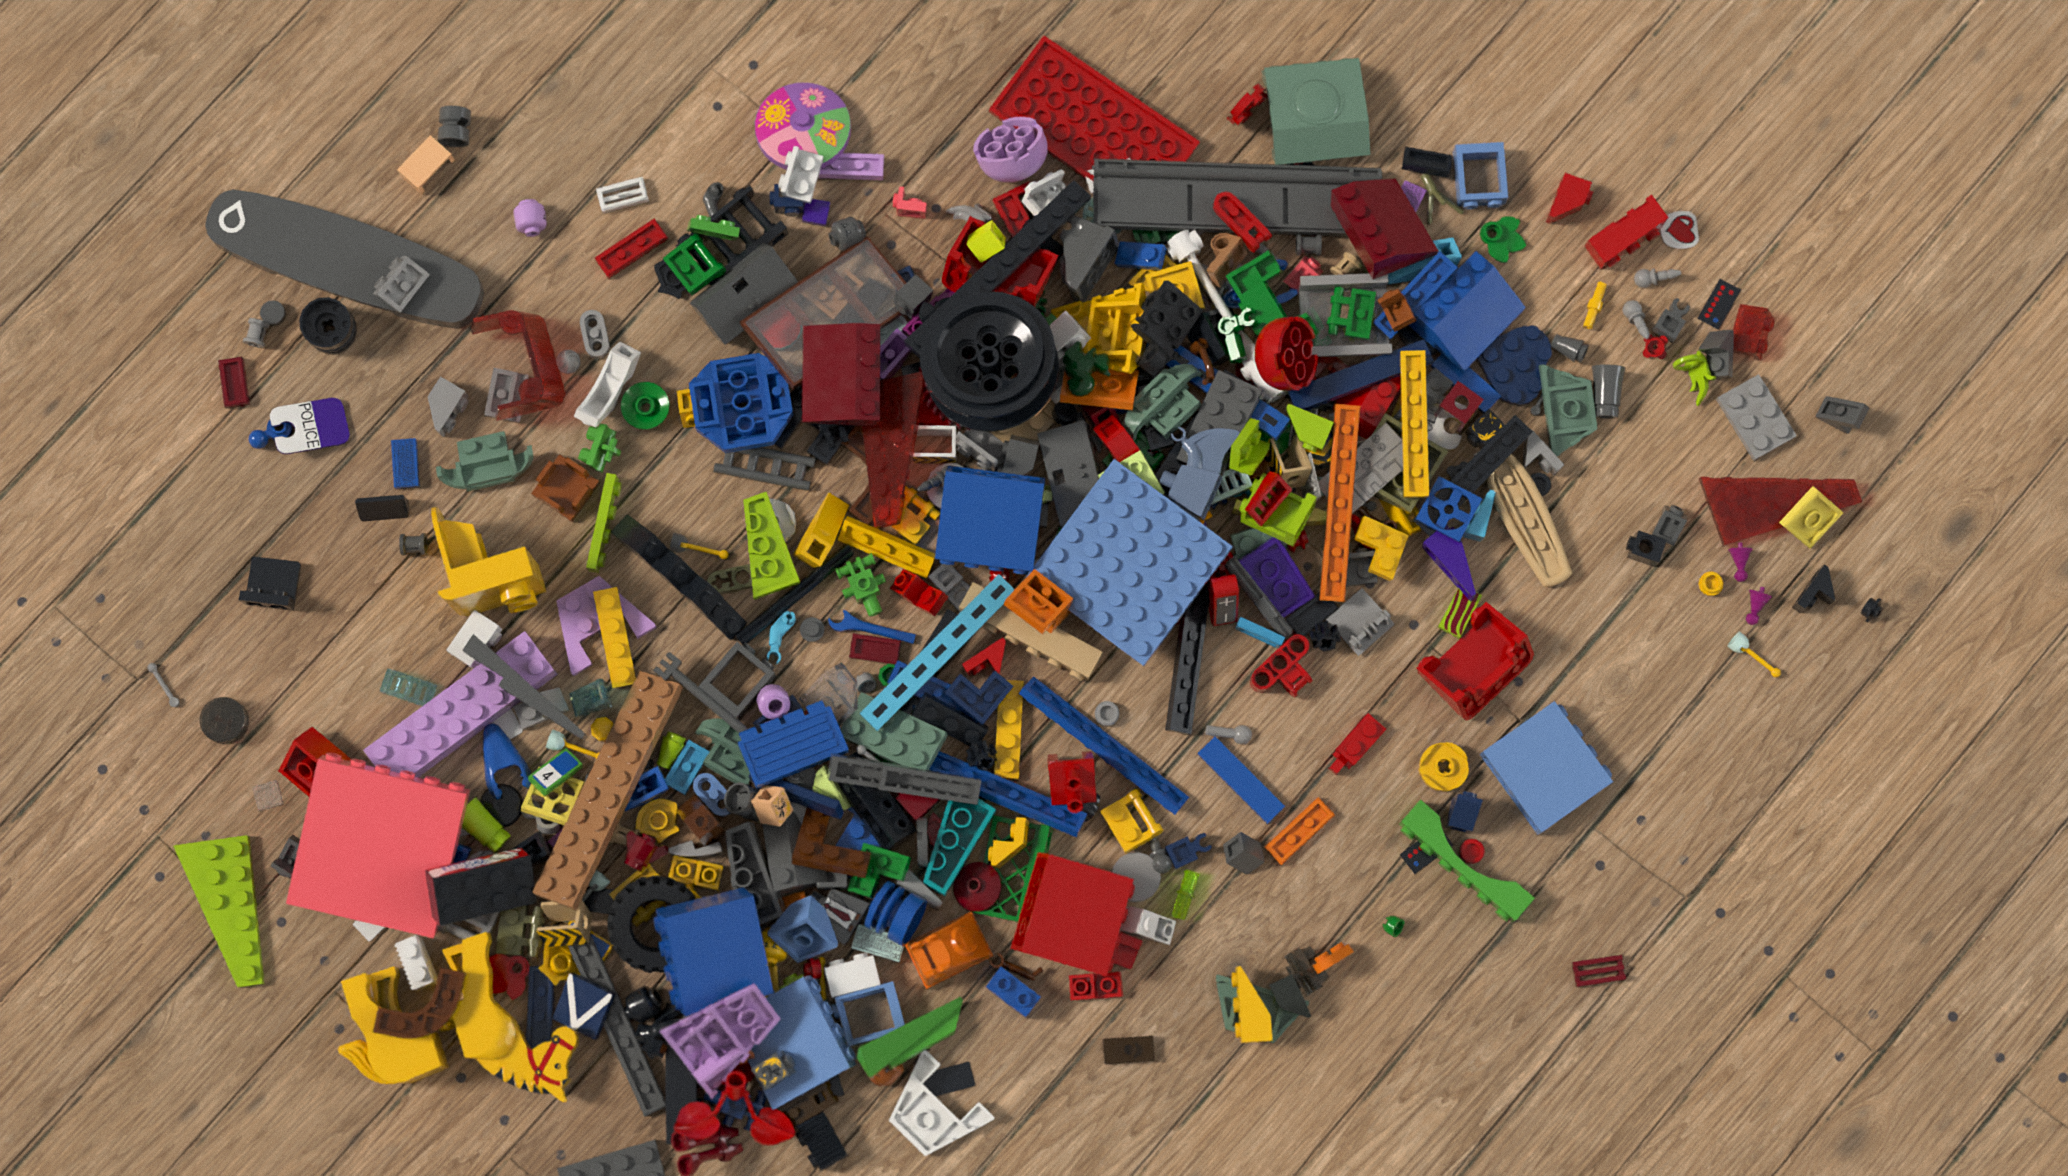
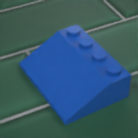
[1409,251,1526,373]

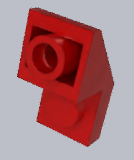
[1093,415,1140,462]
[890,569,949,617]

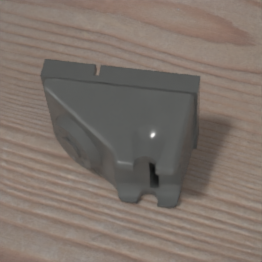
[1059,215,1119,302]

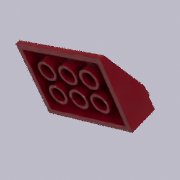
[1331,178,1439,279]
[802,323,880,426]

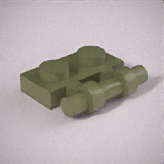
[496,905,545,957]

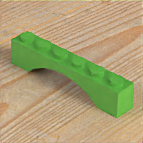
[1399,799,1535,922]

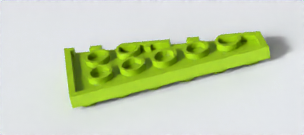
[173,835,264,988]

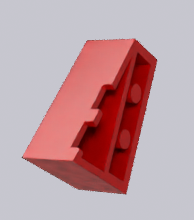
[1584,194,1669,269]

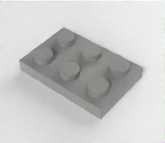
[1716,374,1797,461]

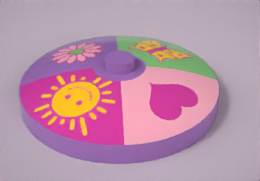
[755,83,851,170]

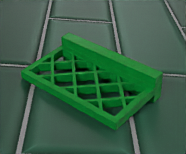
[972,815,1053,922]

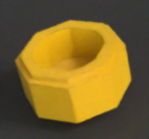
[591,717,614,742]

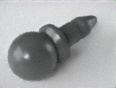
[917,466,948,491]
[1149,837,1172,874]

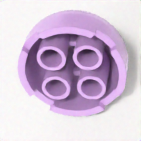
[973,117,1048,183]

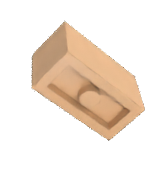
[397,135,455,195]

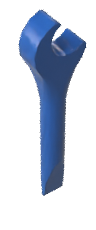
[828,610,916,644]

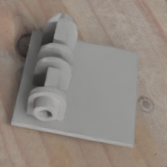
[1326,588,1394,656]

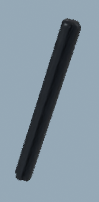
[736,544,854,645]

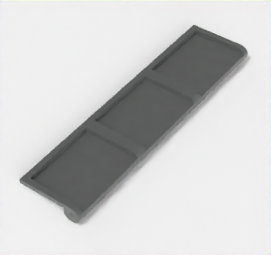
[1092,158,1383,237]

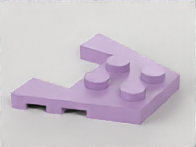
[556,576,657,676]

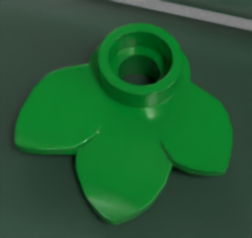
[1480,216,1526,263]

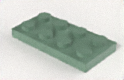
[840,692,948,770]

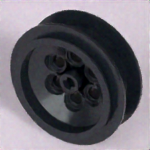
[920,292,1059,432]

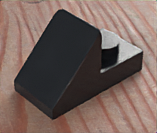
[1792,564,1835,613]

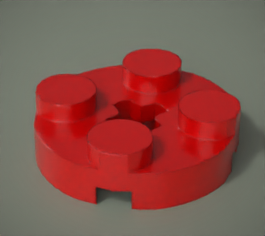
[1226,83,1267,126]

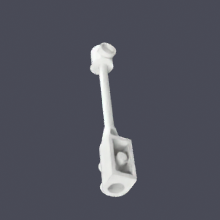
[1166,230,1288,404]

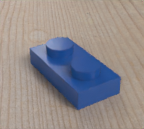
[1115,241,1167,270]

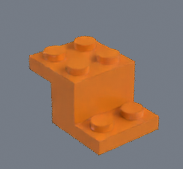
[1003,569,1074,634]

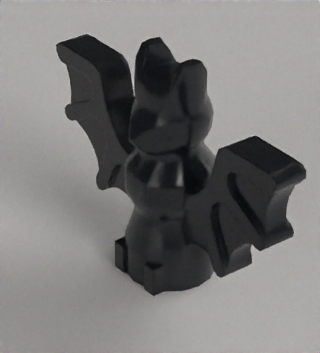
[635,1003,681,1059]

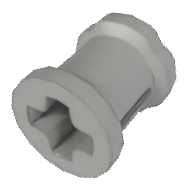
[243,318,270,348]

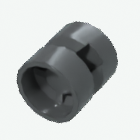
[438,106,471,147]
[724,782,760,822]

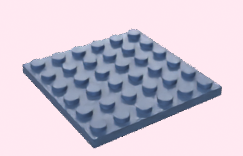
[1025,459,1233,666]

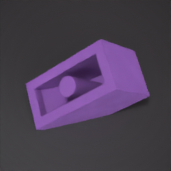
[880,328,911,386]

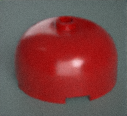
[1254,317,1318,391]

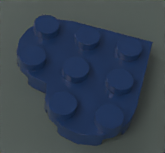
[1476,325,1552,407]

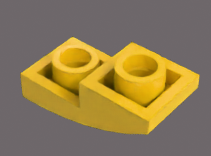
[668,855,723,890]

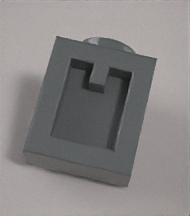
[1652,505,1687,546]

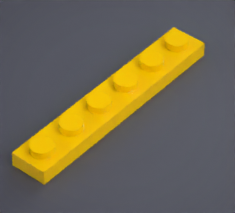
[1400,350,1429,498]

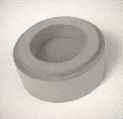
[1095,701,1119,727]

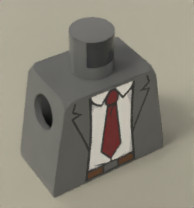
[811,889,870,946]

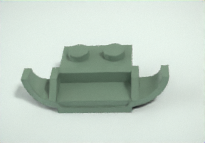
[1124,364,1203,441]
[436,431,533,492]
[695,718,751,785]

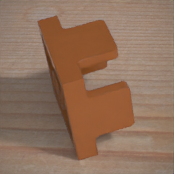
[531,454,600,522]

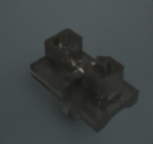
[1285,947,1329,995]

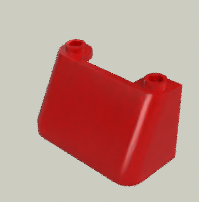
[942,216,1058,307]
[1416,602,1534,721]

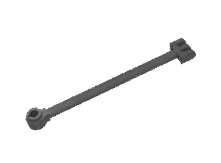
[653,652,806,785]

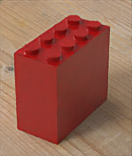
[1010,852,1135,976]

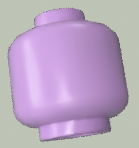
[514,199,547,237]
[757,684,791,719]

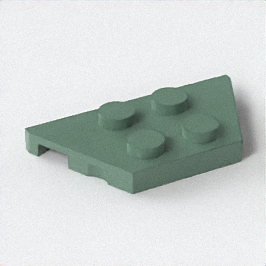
[1539,365,1597,457]
[1215,974,1310,1043]

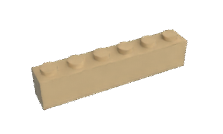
[959,582,1103,681]

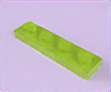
[586,473,622,574]

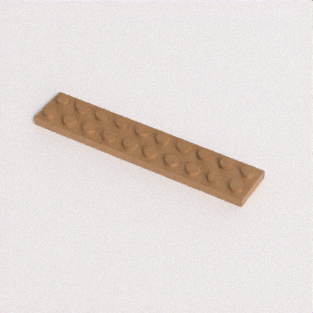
[532,671,684,911]

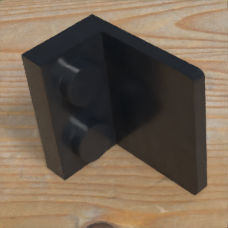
[239,557,301,611]

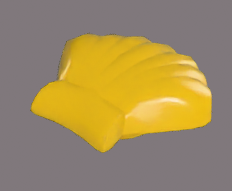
[635,798,679,843]
[538,945,580,986]

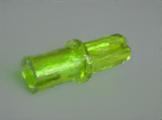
[1172,870,1200,920]

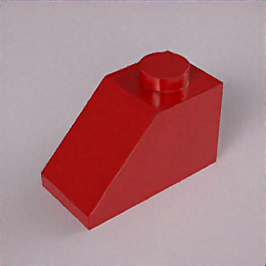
[1546,172,1594,224]

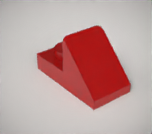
[962,637,1006,676]

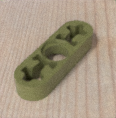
[707,564,753,595]

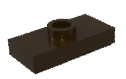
[1103,1036,1155,1064]

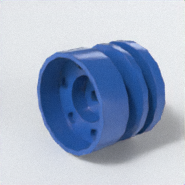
[865,881,927,947]

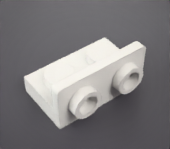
[778,146,824,204]

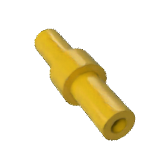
[1583,282,1607,329]

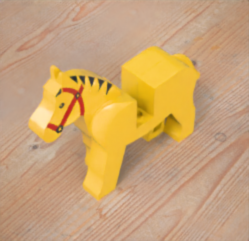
[338,932,579,1102]

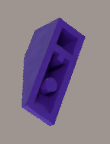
[1422,525,1476,602]

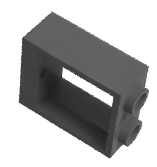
[699,642,776,720]

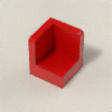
[1112,932,1143,970]

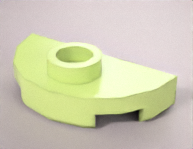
[813,764,851,810]

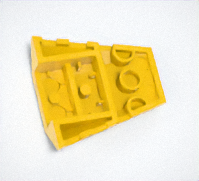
[1051,282,1147,374]

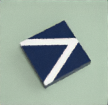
[552,972,616,1040]

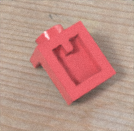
[893,186,927,219]
[1283,256,1323,295]

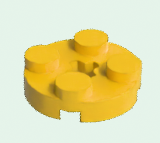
[1418,742,1469,792]

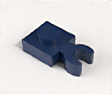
[1165,833,1212,870]

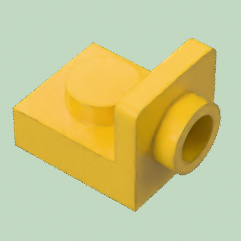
[677,389,695,428]

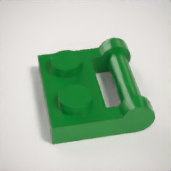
[663,234,726,296]

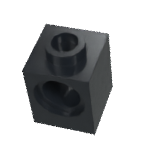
[1626,531,1667,567]

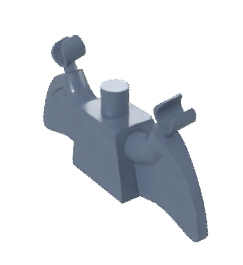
[1160,427,1240,521]

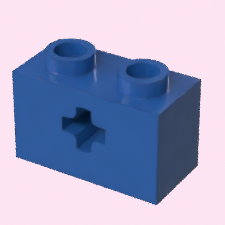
[986,967,1041,1018]

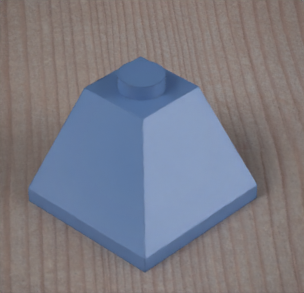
[768,896,838,963]

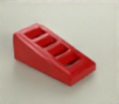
[1245,471,1293,526]

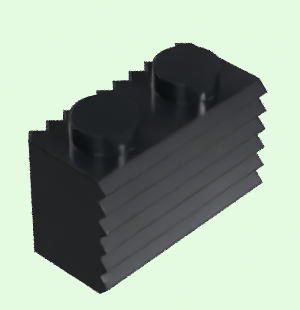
[796,1111,848,1171]

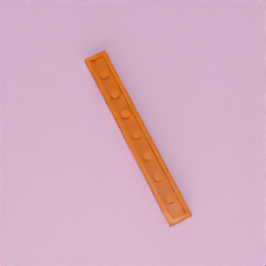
[1319,404,1360,602]

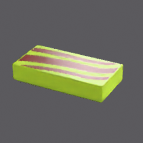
[1437,588,1482,639]

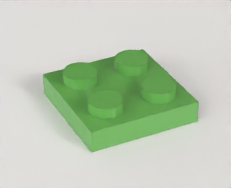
[687,215,740,241]

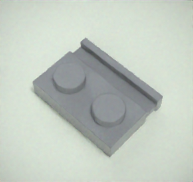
[484,368,529,423]

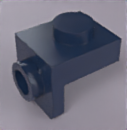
[770,184,804,217]

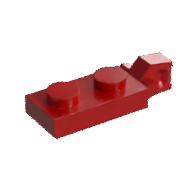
[1328,713,1386,775]

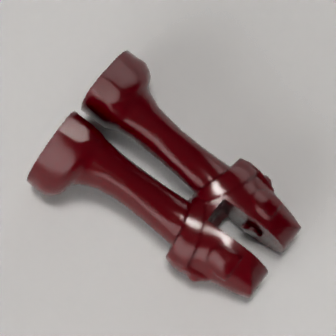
[671,1125,743,1176]

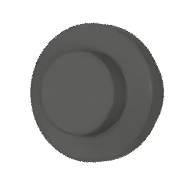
[800,617,825,642]

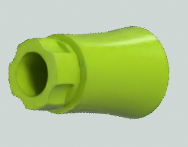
[462,797,511,853]

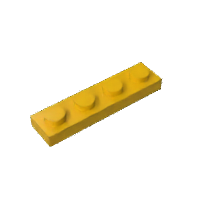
[838,516,935,579]
[593,587,636,688]
[994,680,1024,780]

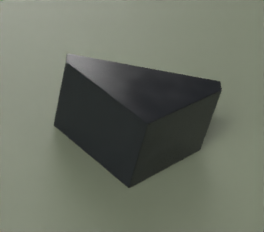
[511,831,552,867]

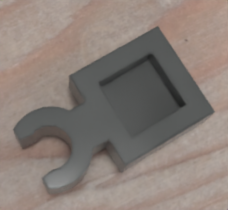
[1652,298,1690,343]

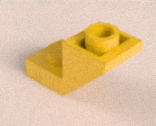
[988,817,1030,868]

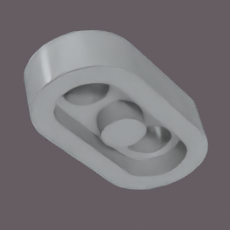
[580,310,610,359]

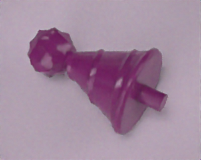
[1728,542,1753,582]
[1746,586,1772,625]

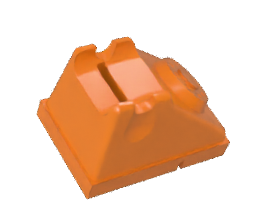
[905,911,994,990]

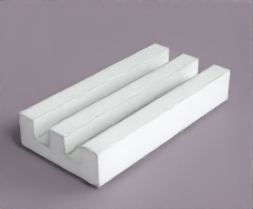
[596,177,649,213]

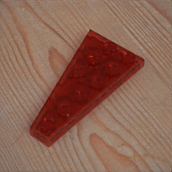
[1699,477,1862,547]

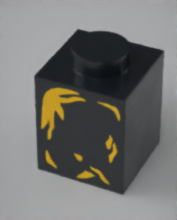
[1465,409,1505,449]

